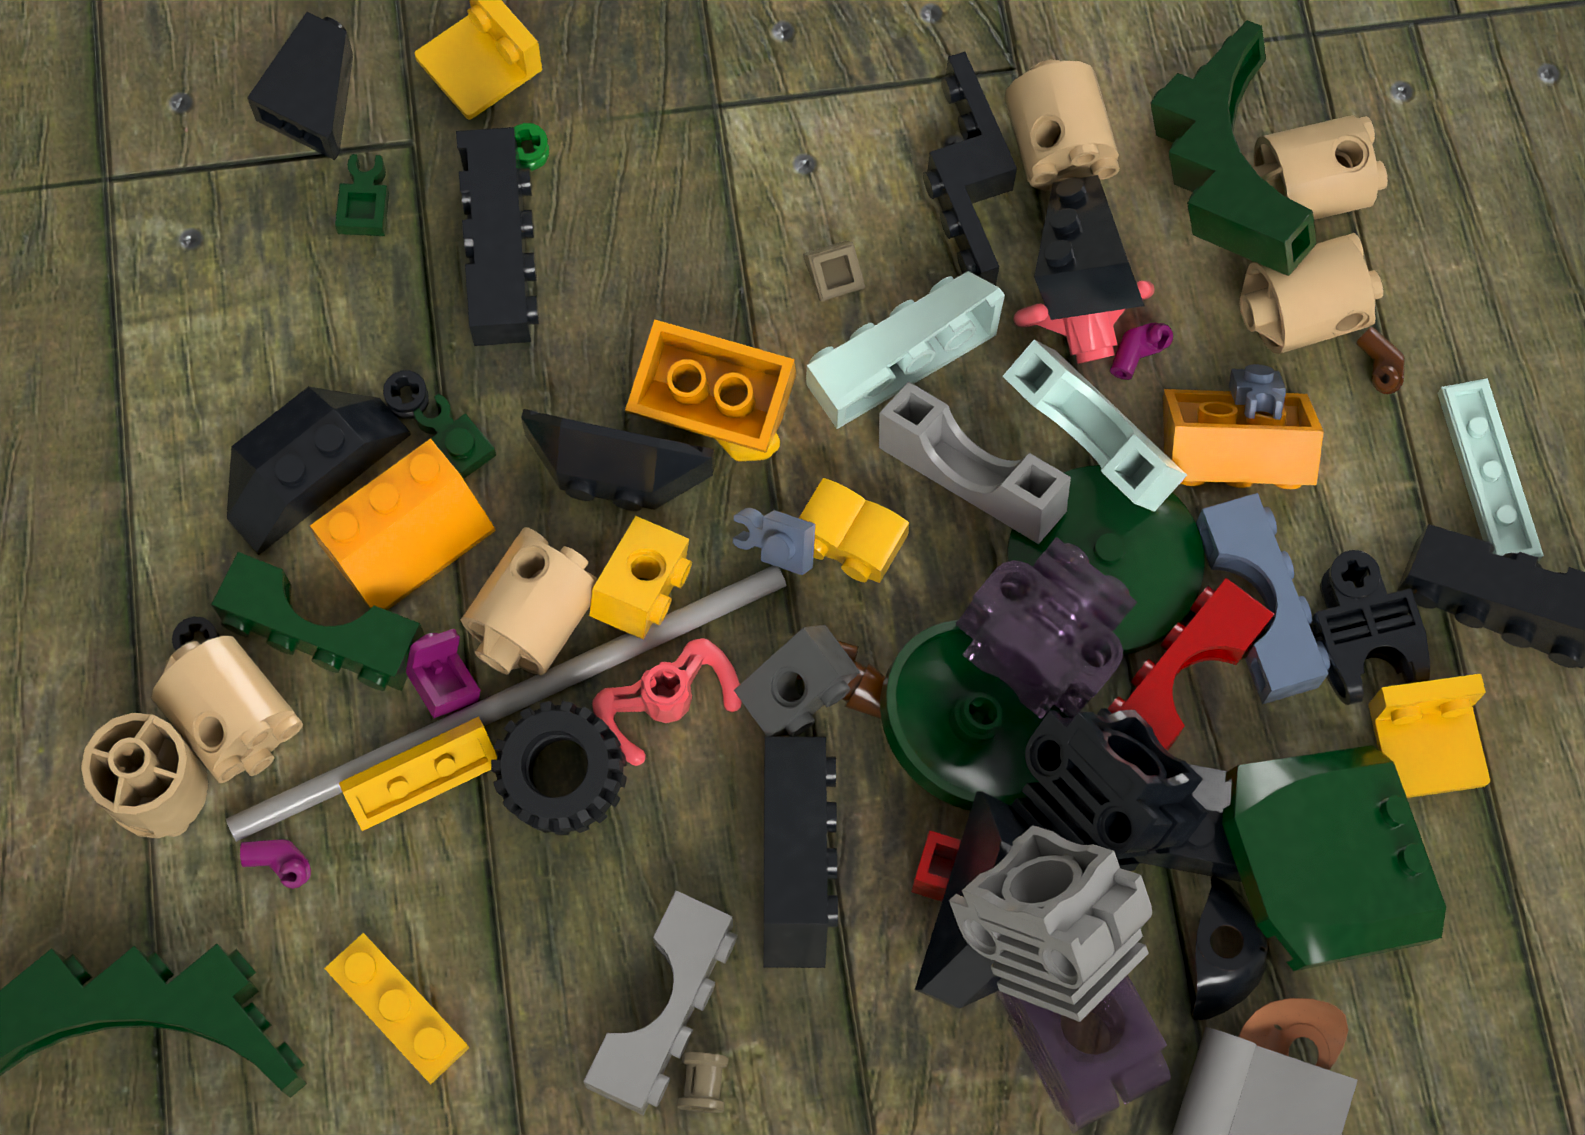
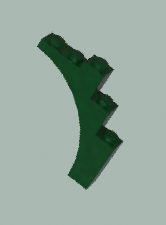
[1150,20,1316,276]
[0,944,307,1098]

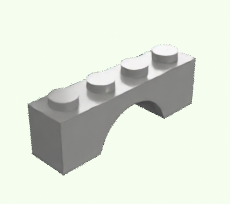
[879,382,1071,544]
[583,891,738,1116]

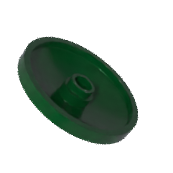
[1006,465,1205,657]
[880,620,1077,811]

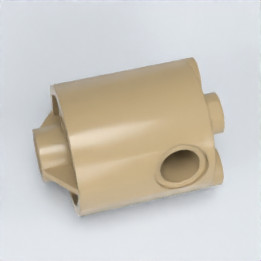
[1005,60,1120,192]
[1253,115,1388,220]
[1239,233,1383,354]
[460,527,598,675]
[151,636,303,783]
[81,713,208,838]

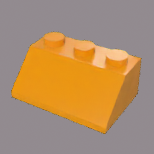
[625,319,796,453]
[1163,389,1324,489]
[310,438,496,610]

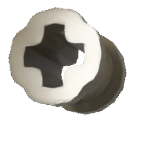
[677,1052,729,1113]

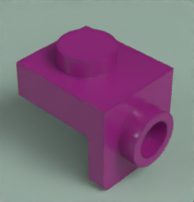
[406,629,481,718]

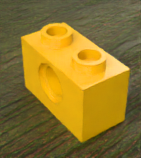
[589,516,692,640]

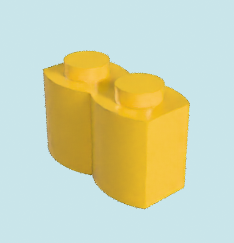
[799,478,909,583]

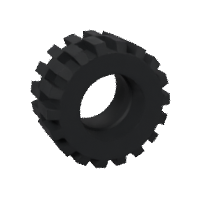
[491,701,627,835]

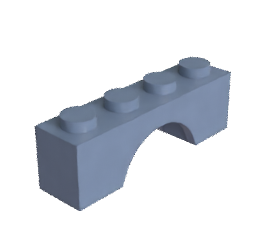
[1196,493,1330,705]

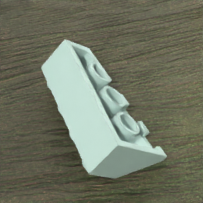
[806,271,1005,429]

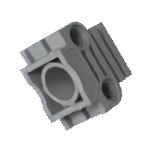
[949,825,1152,1022]

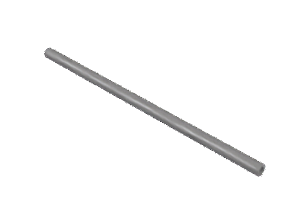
[226,565,786,842]

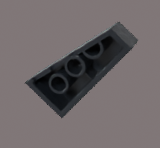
[456,127,539,346]
[1397,524,1585,669]
[763,737,838,968]

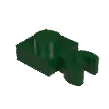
[335,154,389,236]
[413,394,496,479]

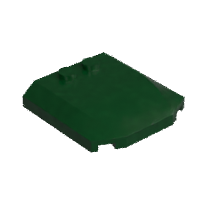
[1222,745,1446,971]

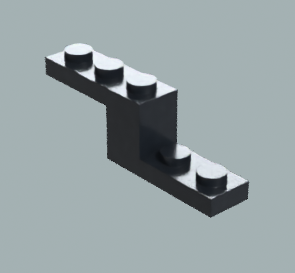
[923,51,1017,286]

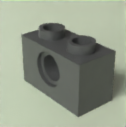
[734,625,861,737]

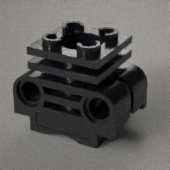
[1011,708,1209,871]

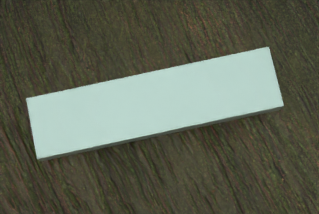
[1437,378,1544,561]

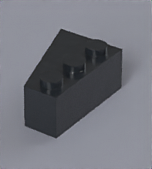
[1034,175,1144,320]

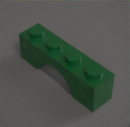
[211,552,425,691]

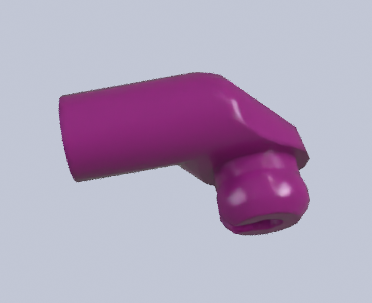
[1110,322,1174,380]
[240,839,311,889]

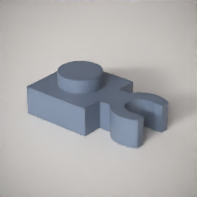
[1229,364,1286,420]
[733,508,816,575]

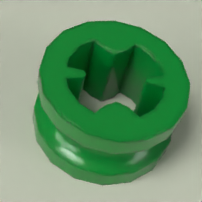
[514,123,549,171]

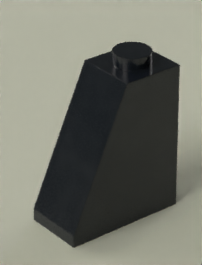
[247,12,353,160]

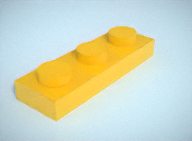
[339,716,498,831]
[324,933,469,1085]

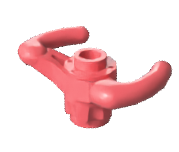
[1013,281,1155,364]
[592,638,742,766]

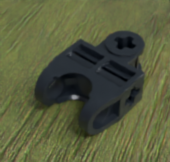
[1309,550,1430,705]

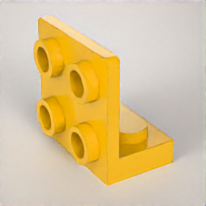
[415,0,543,120]
[1368,673,1490,798]

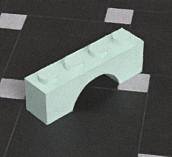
[1003,340,1187,512]

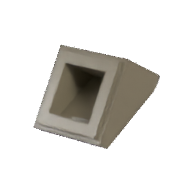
[803,241,865,301]

